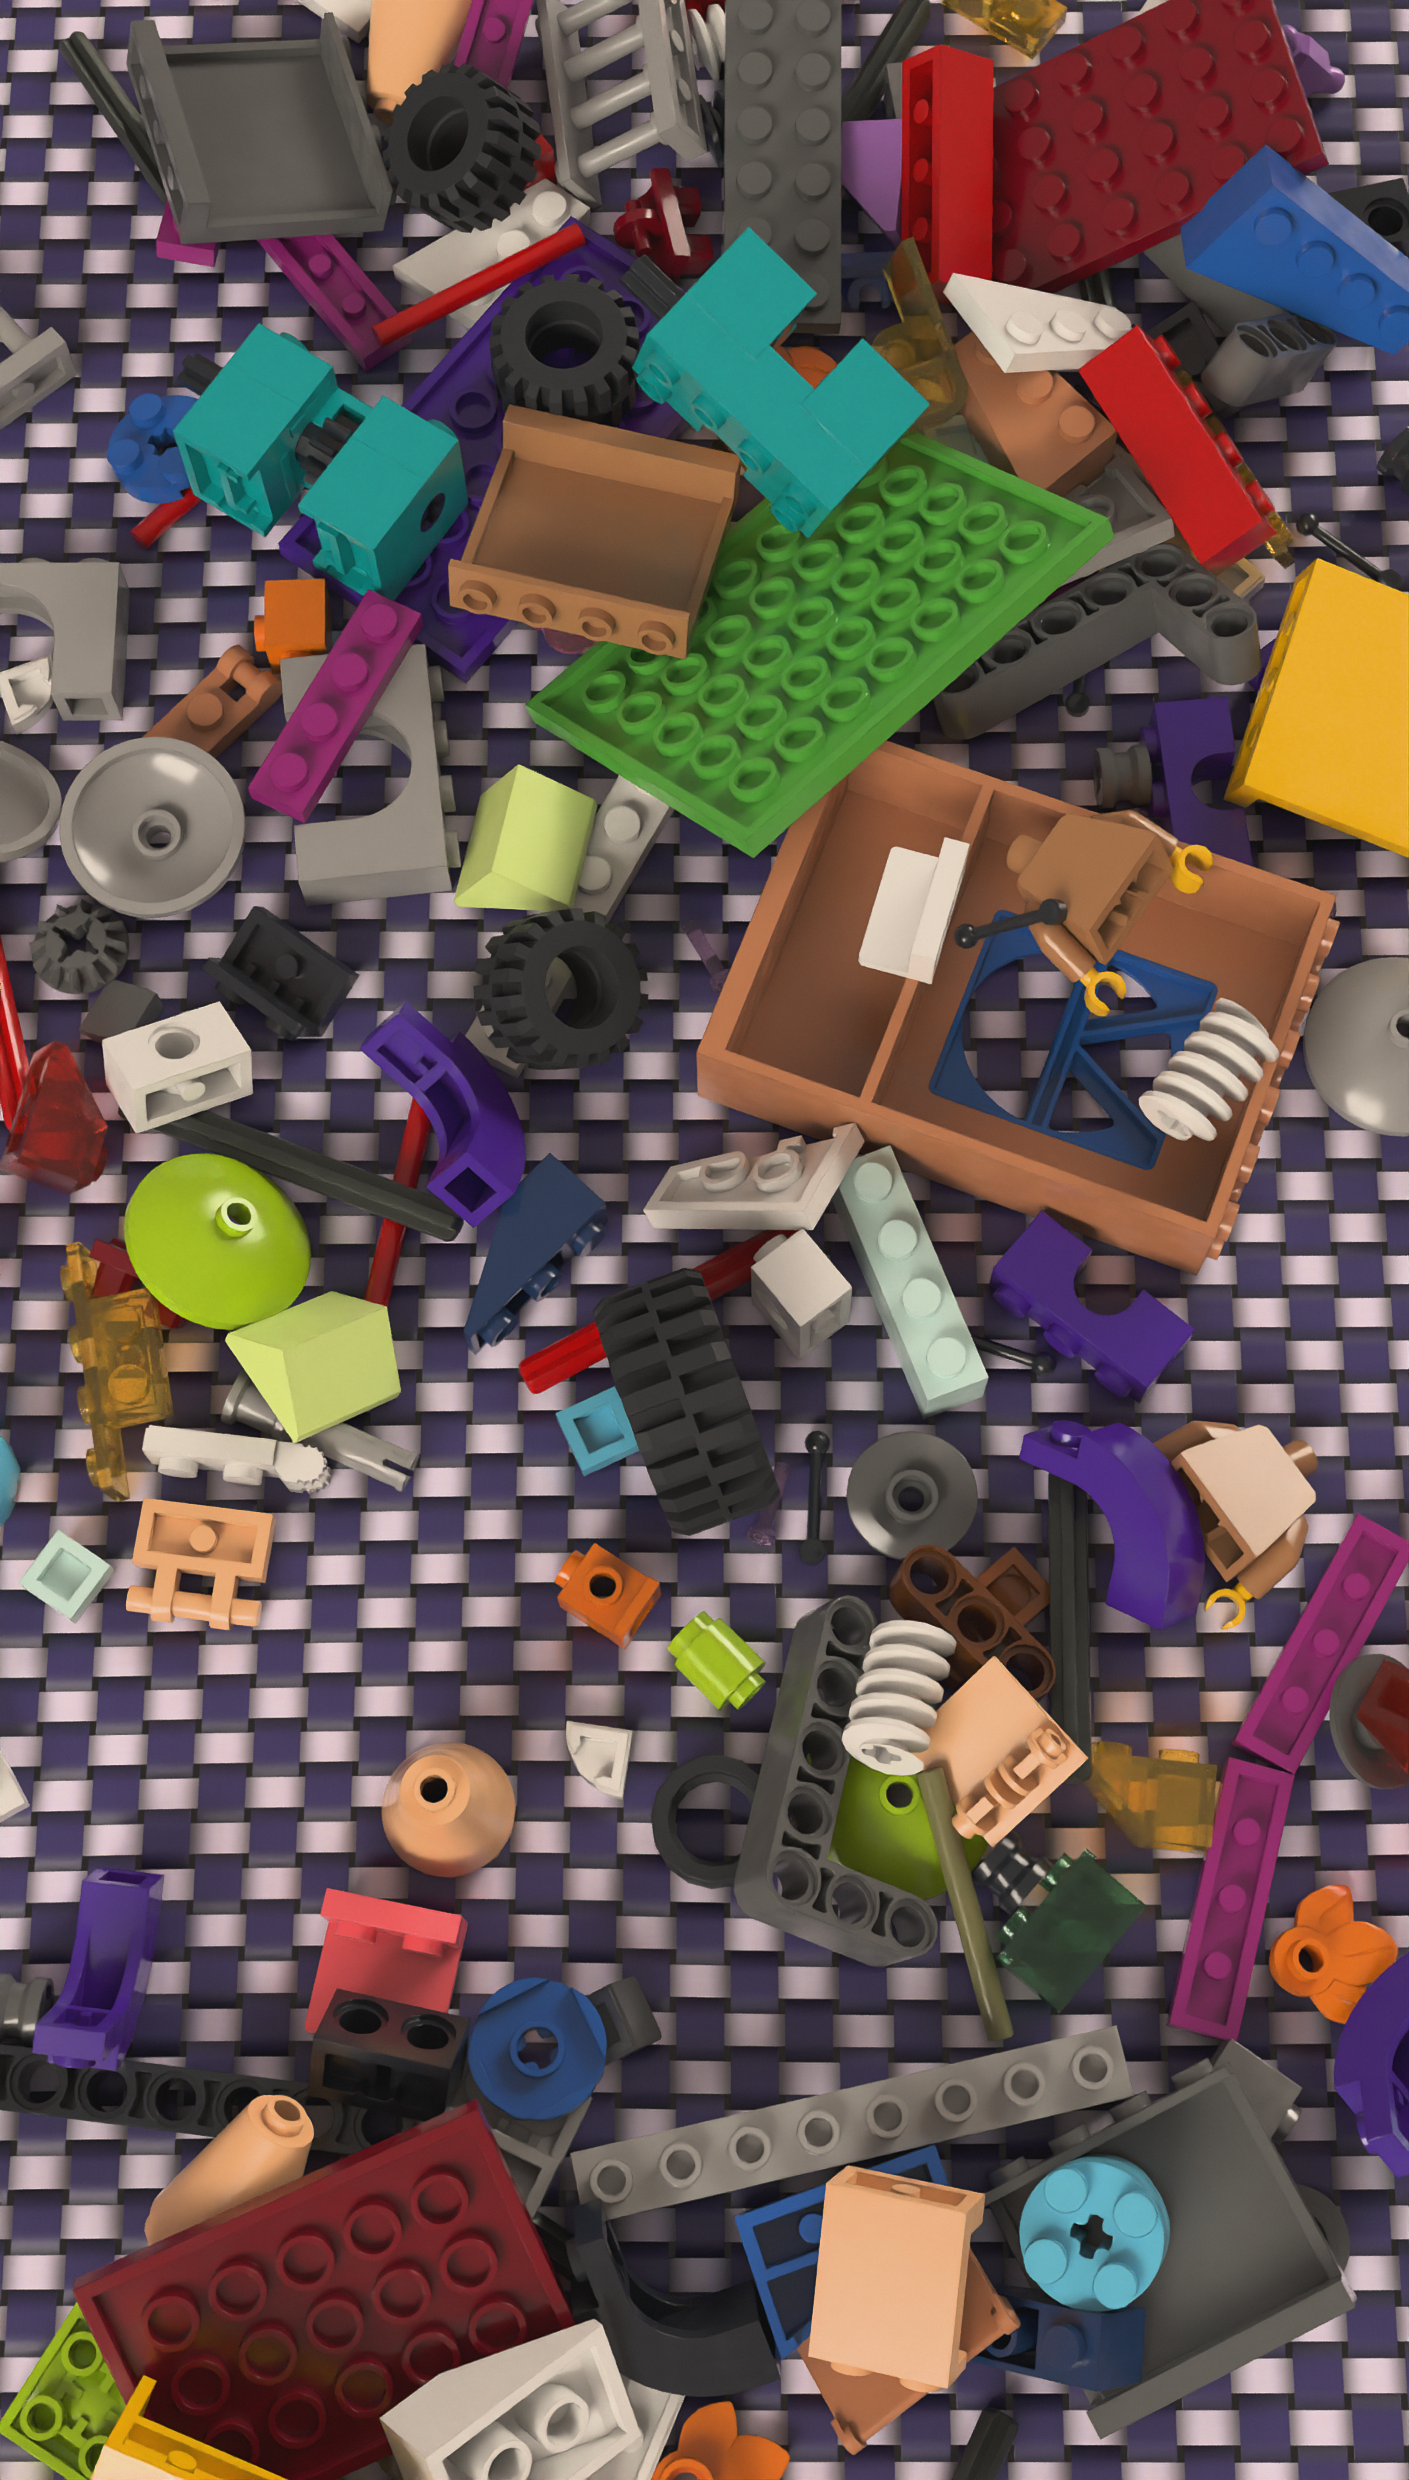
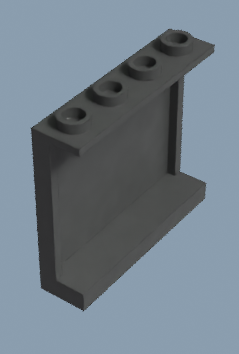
[126,12,397,244]
[982,2058,1357,2440]

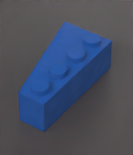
[1180,144,1409,355]

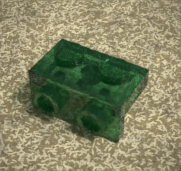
[995,1848,1147,2013]

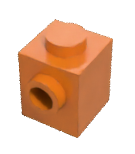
[254,578,332,674]

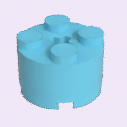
[1019,2153,1171,2312]

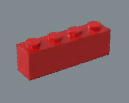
[901,44,994,307]
[1078,325,1277,576]

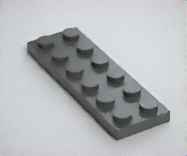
[723,0,842,334]

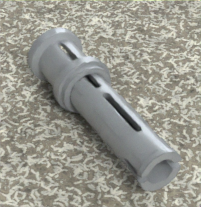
[221,1369,419,1492]

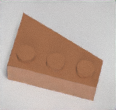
[946,331,1117,498]

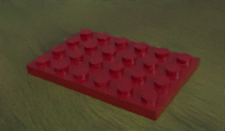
[992,0,1329,294]
[72,2099,576,2480]

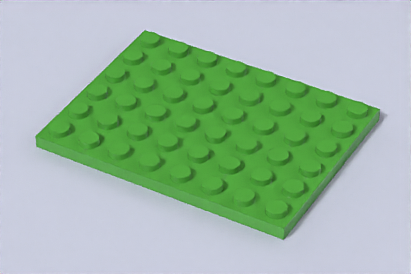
[525,429,1115,858]

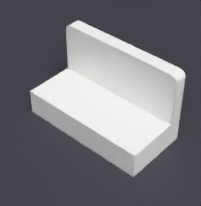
[858,837,970,984]

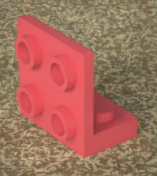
[305,1888,468,2034]

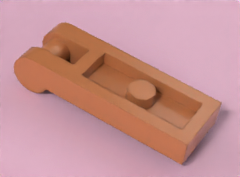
[141,645,283,759]

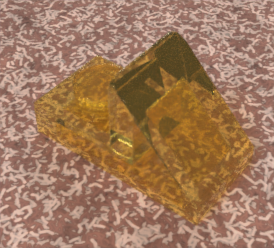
[942,0,1067,60]

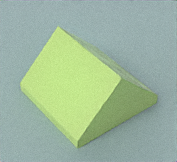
[454,764,598,911]
[225,1291,401,1443]

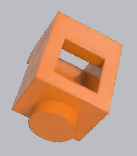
[555,1543,661,1649]

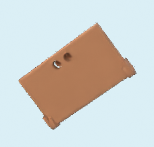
[796,2248,1021,2455]

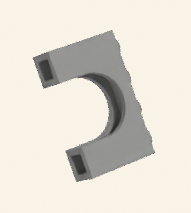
[0,558,130,721]
[280,644,461,906]

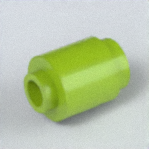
[667,1611,766,1710]

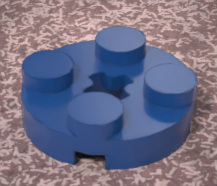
[106,393,198,504]
[468,1977,607,2122]

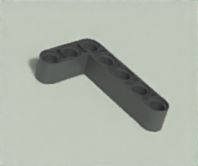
[1143,234,1338,407]
[933,542,1262,740]
[734,1595,938,1967]

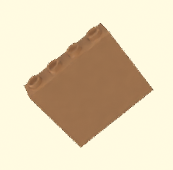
[448,404,741,659]

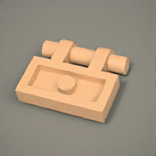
[126,1498,276,1630]

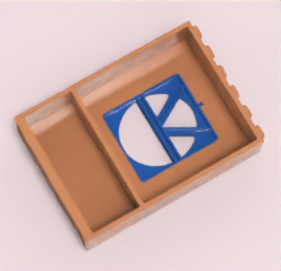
[696,740,1340,1276]

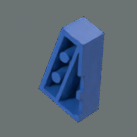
[734,2145,950,2360]

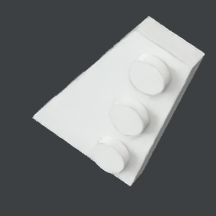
[393,178,591,329]
[943,273,1132,373]
[643,1123,865,1230]

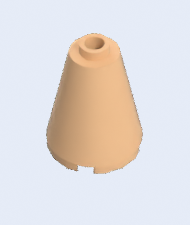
[366,0,472,125]
[382,1742,516,1878]
[144,2095,314,2245]

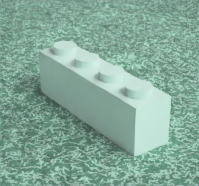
[831,1146,989,1419]

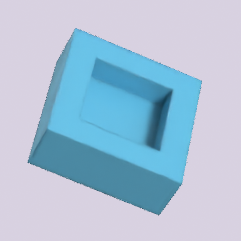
[556,1386,639,1476]

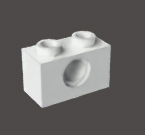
[102,1001,253,1134]
[751,1228,852,1360]

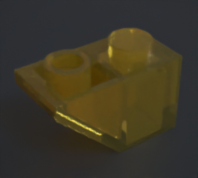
[1081,1742,1217,1855]

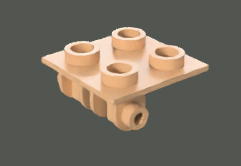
[911,1656,1088,1847]

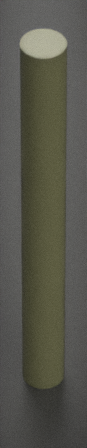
[916,1767,1014,2042]

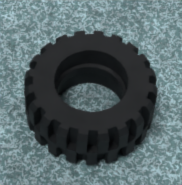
[593,1268,781,1536]

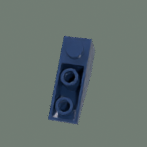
[463,1153,608,1355]
[969,2283,1146,2392]

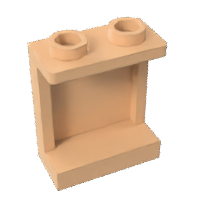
[808,2165,985,2392]

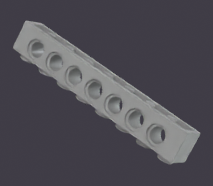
[570,2025,1135,2220]

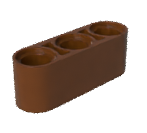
[888,1544,1056,1703]

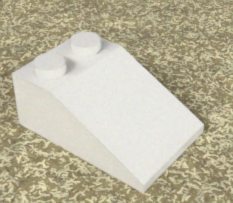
[379,2319,642,2480]

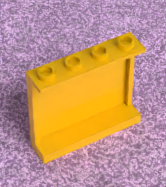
[1224,558,1409,858]

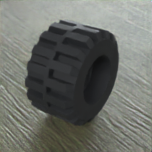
[383,63,541,233]
[489,273,640,427]
[473,908,649,1070]

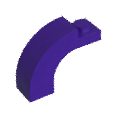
[360,1001,526,1228]
[1019,1421,1205,1630]
[32,1867,164,2071]
[1334,1953,1409,2178]

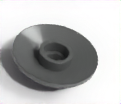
[846,1431,978,1560]
[1329,1654,1409,1790]

